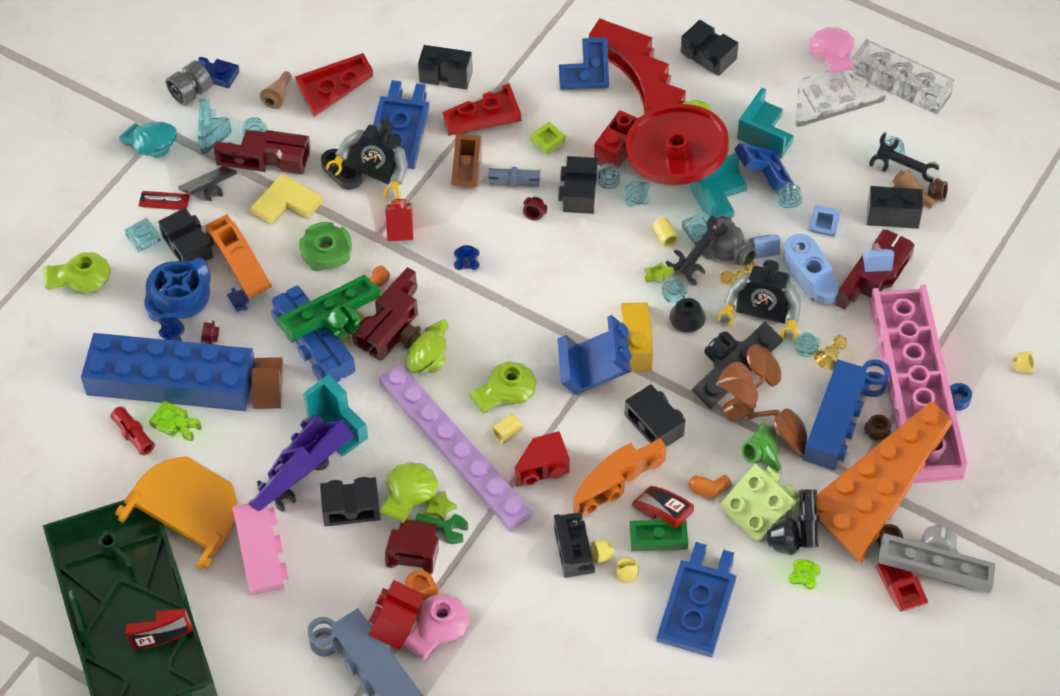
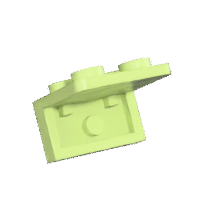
[721,464,800,541]

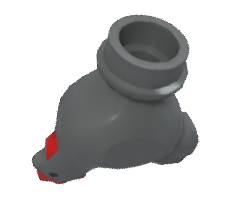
[702,216,757,267]

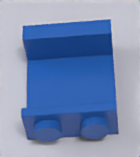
[557,315,632,395]

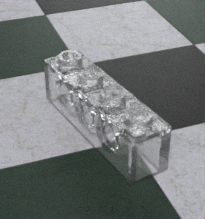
[850,39,955,115]

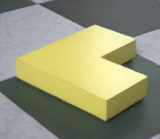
[251,174,323,224]

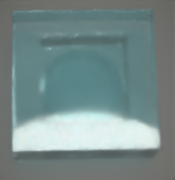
[682,211,717,245]
[124,218,161,253]

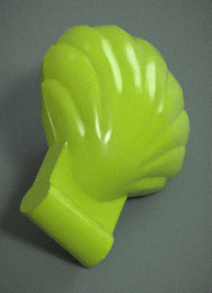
[44,252,111,294]
[406,319,449,374]
[469,361,537,414]
[380,462,438,523]

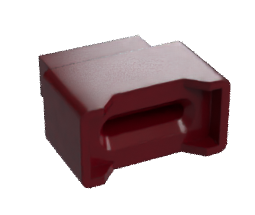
[385,519,439,574]

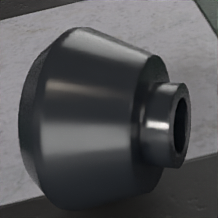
[669,298,706,333]
[767,517,800,556]

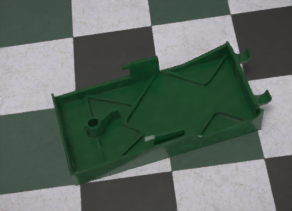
[43,500,218,696]

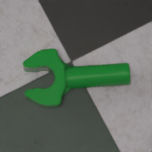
[415,513,468,544]

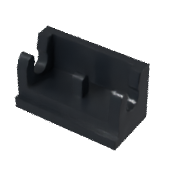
[554,513,595,578]

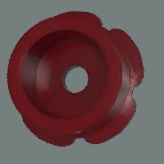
[523,197,548,221]
[201,320,220,344]

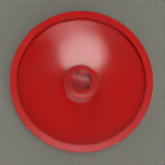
[626,104,729,185]

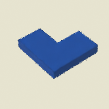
[559,37,610,90]
[734,143,796,193]

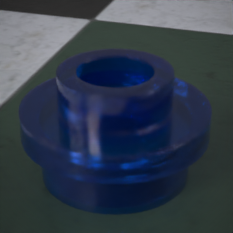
[227,287,250,312]

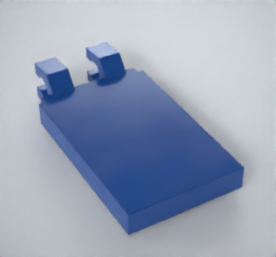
[373,80,430,170]
[656,542,737,658]

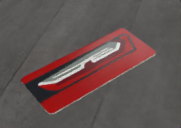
[138,191,190,210]

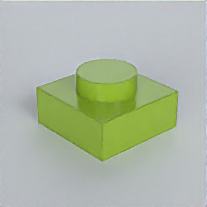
[530,122,566,155]

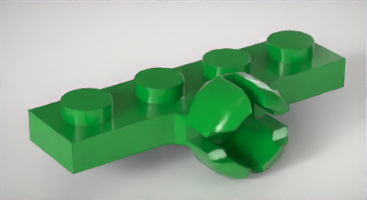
[277,275,380,341]

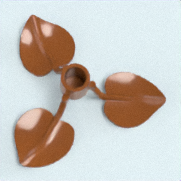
[716,344,807,457]

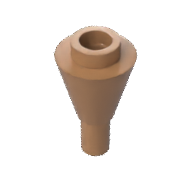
[260,71,292,109]
[892,169,937,209]

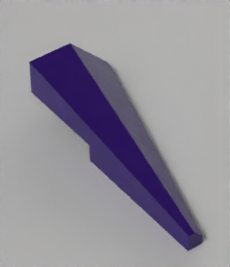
[248,415,354,511]

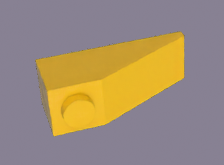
[621,302,653,372]

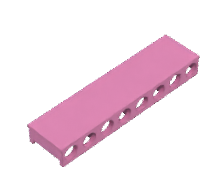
[870,284,967,484]

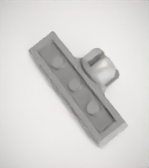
[878,525,995,593]

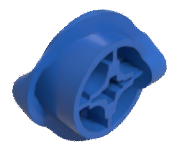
[144,258,211,322]

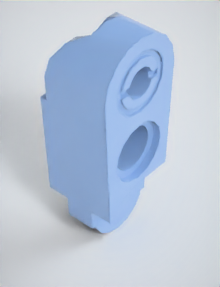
[783,233,840,304]

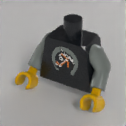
[326,120,408,199]
[717,260,801,340]

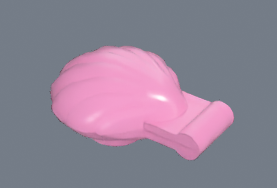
[809,27,855,73]
[403,595,470,660]

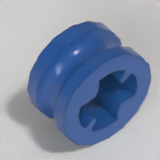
[950,383,972,411]

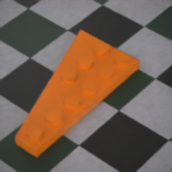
[817,401,952,564]

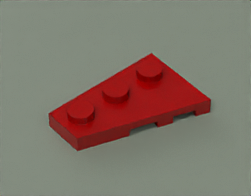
[295,53,373,117]
[442,83,522,136]

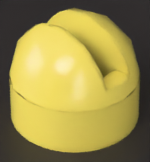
[1013,351,1035,373]
[591,540,614,563]
[616,557,639,583]

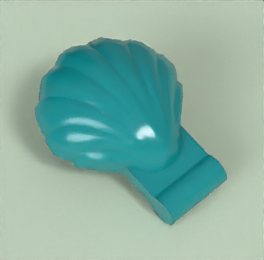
[119,122,177,158]

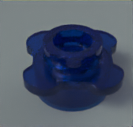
[454,245,480,270]
[158,317,185,341]

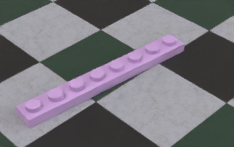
[379,363,532,531]

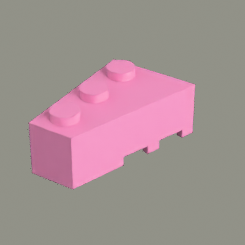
[233,504,289,596]

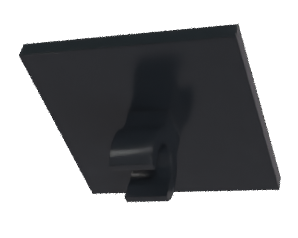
[178,166,238,201]

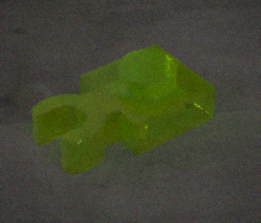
[149,401,202,441]

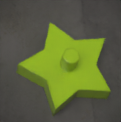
[645,262,674,283]
[425,491,457,521]

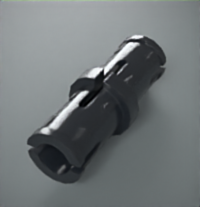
[797,489,820,548]

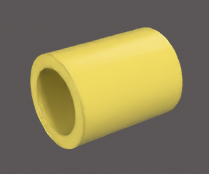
[652,218,679,247]
[492,414,523,443]

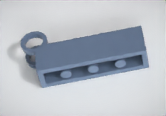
[308,608,423,696]

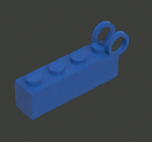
[803,359,890,470]

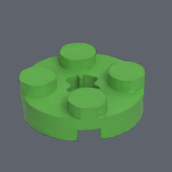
[299,222,352,271]

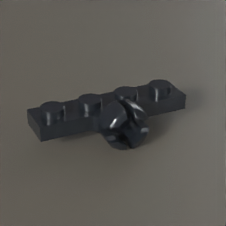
[692,321,784,409]

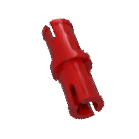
[110,406,155,456]

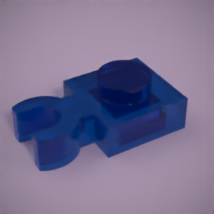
[198,57,240,89]

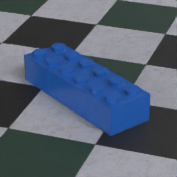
[81,333,255,411]

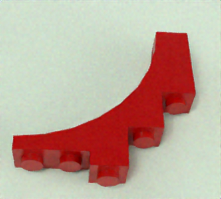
[589,18,686,114]

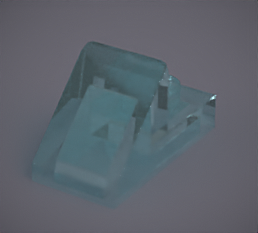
[198,99,232,154]

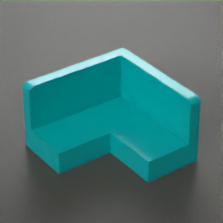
[737,87,794,159]
[689,154,747,220]
[303,375,368,456]

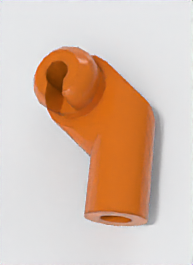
[369,265,390,287]
[688,474,732,498]

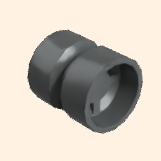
[165,60,213,106]

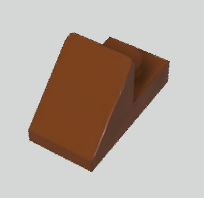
[451,134,482,187]
[252,357,283,409]

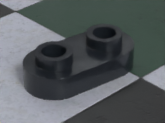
[321,149,363,190]

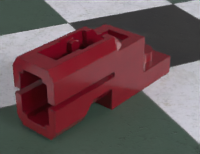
[213,130,311,174]
[836,229,915,310]
[352,267,418,360]

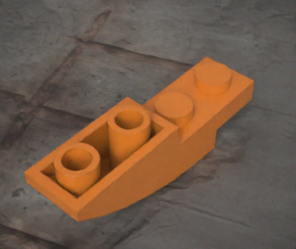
[204,214,272,299]
[573,438,666,515]

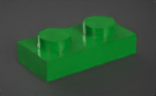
[629,520,688,551]

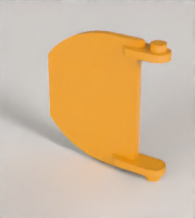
[115,456,237,569]

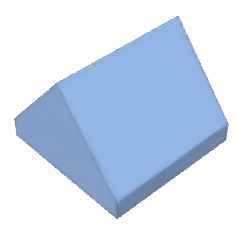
[809,205,841,236]
[748,234,780,259]
[862,249,894,272]

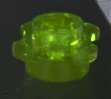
[789,559,821,589]

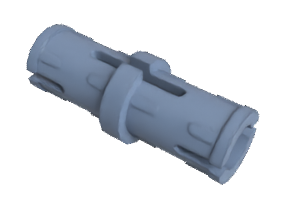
[488,167,540,187]

